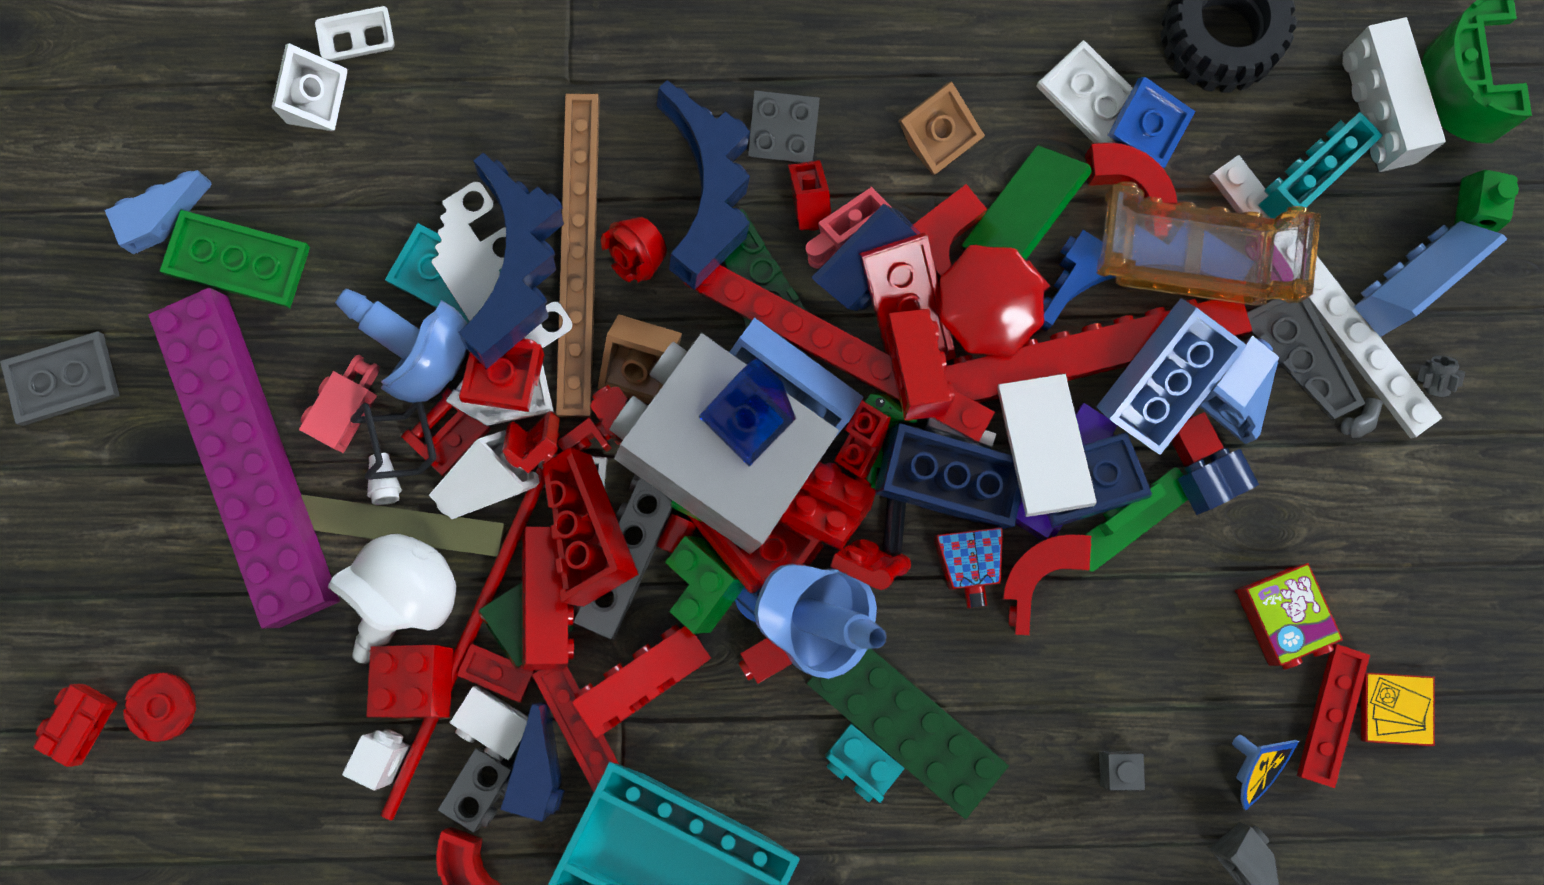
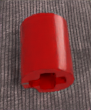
[656,514,696,553]

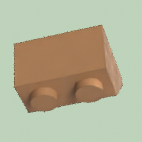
[597,314,682,404]

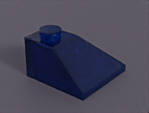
[698,358,796,467]

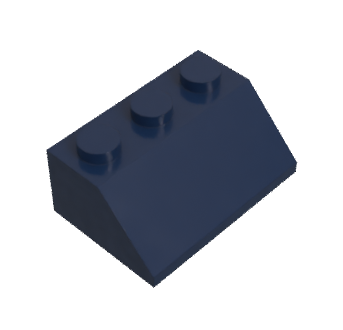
[811,203,920,311]

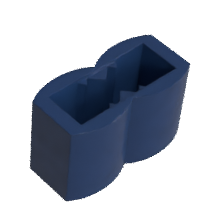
[1178,447,1259,515]

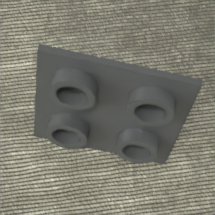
[748,90,820,163]

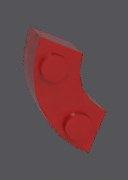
[436,826,502,885]

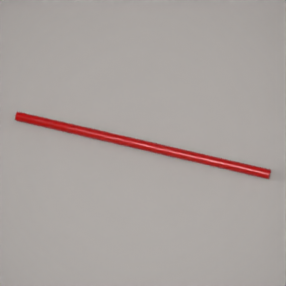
[380,467,545,820]

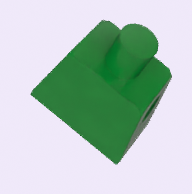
[1454,170,1519,232]

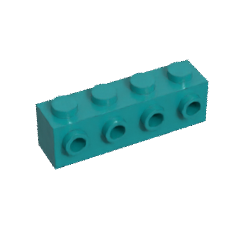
[1258,112,1383,228]

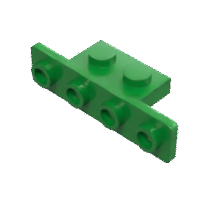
[1085,467,1188,572]

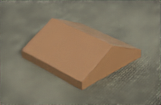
[899,82,985,175]

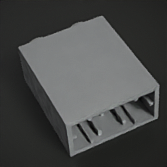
[609,333,840,554]

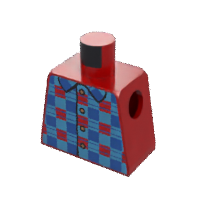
[934,528,1002,608]

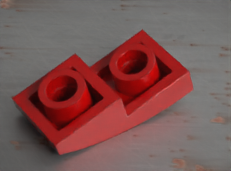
[834,401,891,479]

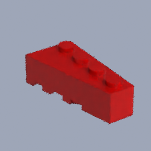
[543,448,639,607]
[571,624,711,740]

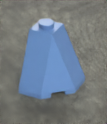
[1199,336,1279,444]

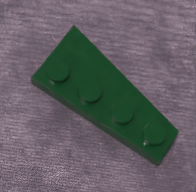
[724,209,806,328]

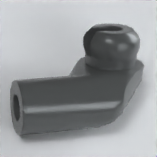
[1341,398,1383,438]

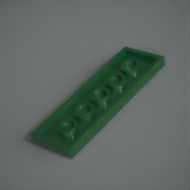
[806,648,1009,820]

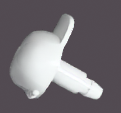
[328,534,456,664]

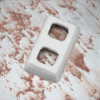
[315,6,394,62]

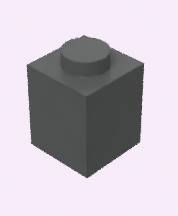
[1099,751,1145,790]

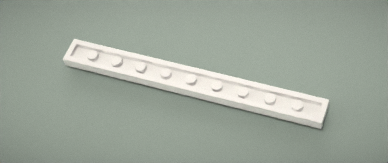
[1210,155,1442,439]

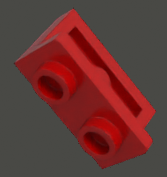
[502,411,560,474]

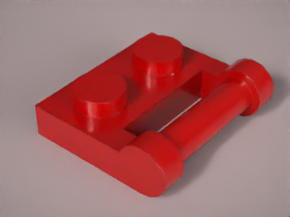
[401,388,491,477]
[830,539,911,590]

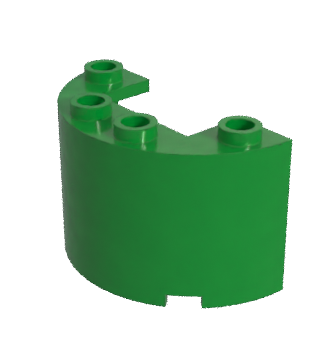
[1421,0,1532,143]

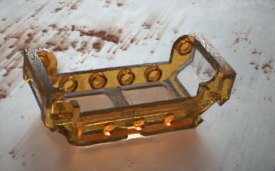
[1096,182,1321,305]

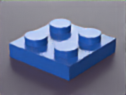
[1107,77,1195,168]

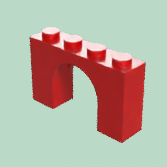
[913,184,1050,293]

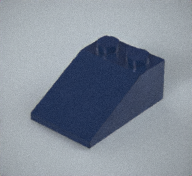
[501,702,565,822]

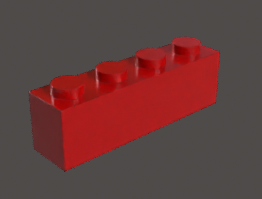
[522,527,574,670]

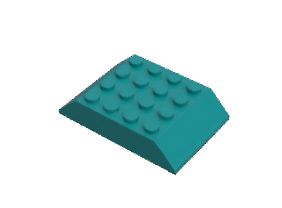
[548,761,800,885]

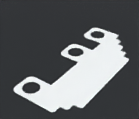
[432,182,572,348]

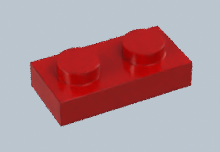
[457,643,535,703]

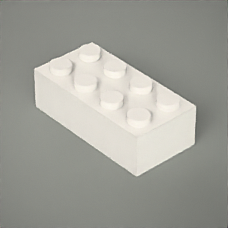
[1343,17,1446,172]

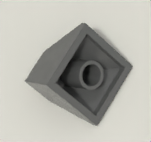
[1209,822,1279,885]

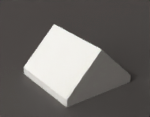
[272,44,348,131]

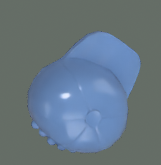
[335,288,468,403]
[754,564,886,679]

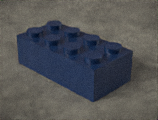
[875,424,1021,529]

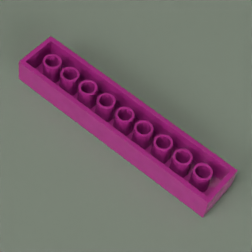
[148,288,341,628]

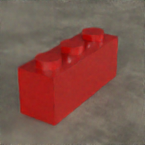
[884,309,954,421]

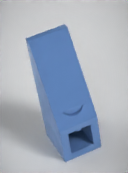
[105,170,212,254]

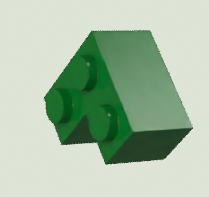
[665,536,744,634]

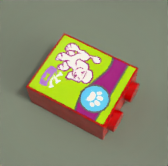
[1235,563,1343,670]

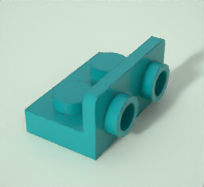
[825,723,905,803]

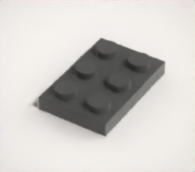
[0,331,120,426]

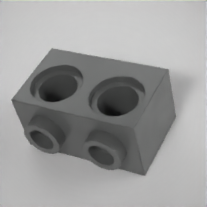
[438,747,513,832]

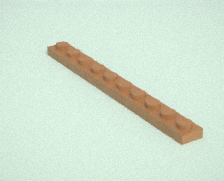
[556,94,600,418]

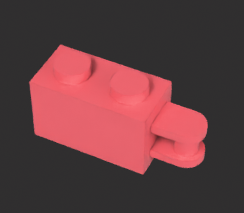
[806,187,892,269]
[299,355,380,453]

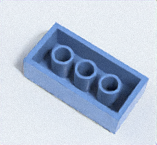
[1096,298,1247,455]

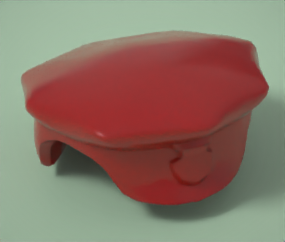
[939,245,1044,356]

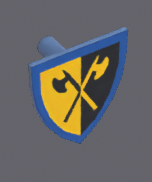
[1232,735,1299,810]

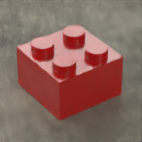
[367,645,453,718]

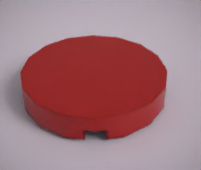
[123,673,196,742]

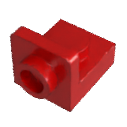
[557,418,612,452]

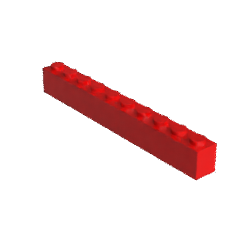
[945,291,1252,404]

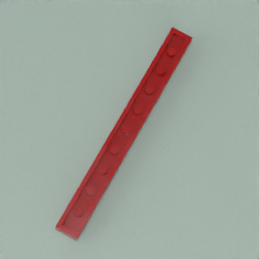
[683,265,995,443]

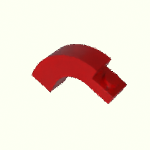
[1085,143,1178,241]
[1003,535,1091,636]

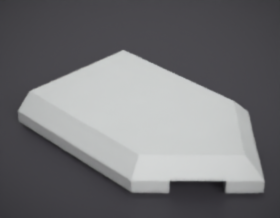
[446,364,554,426]

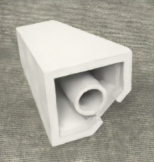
[429,430,540,519]

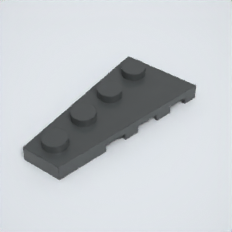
[1247,286,1366,420]

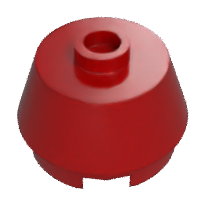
[601,217,667,283]

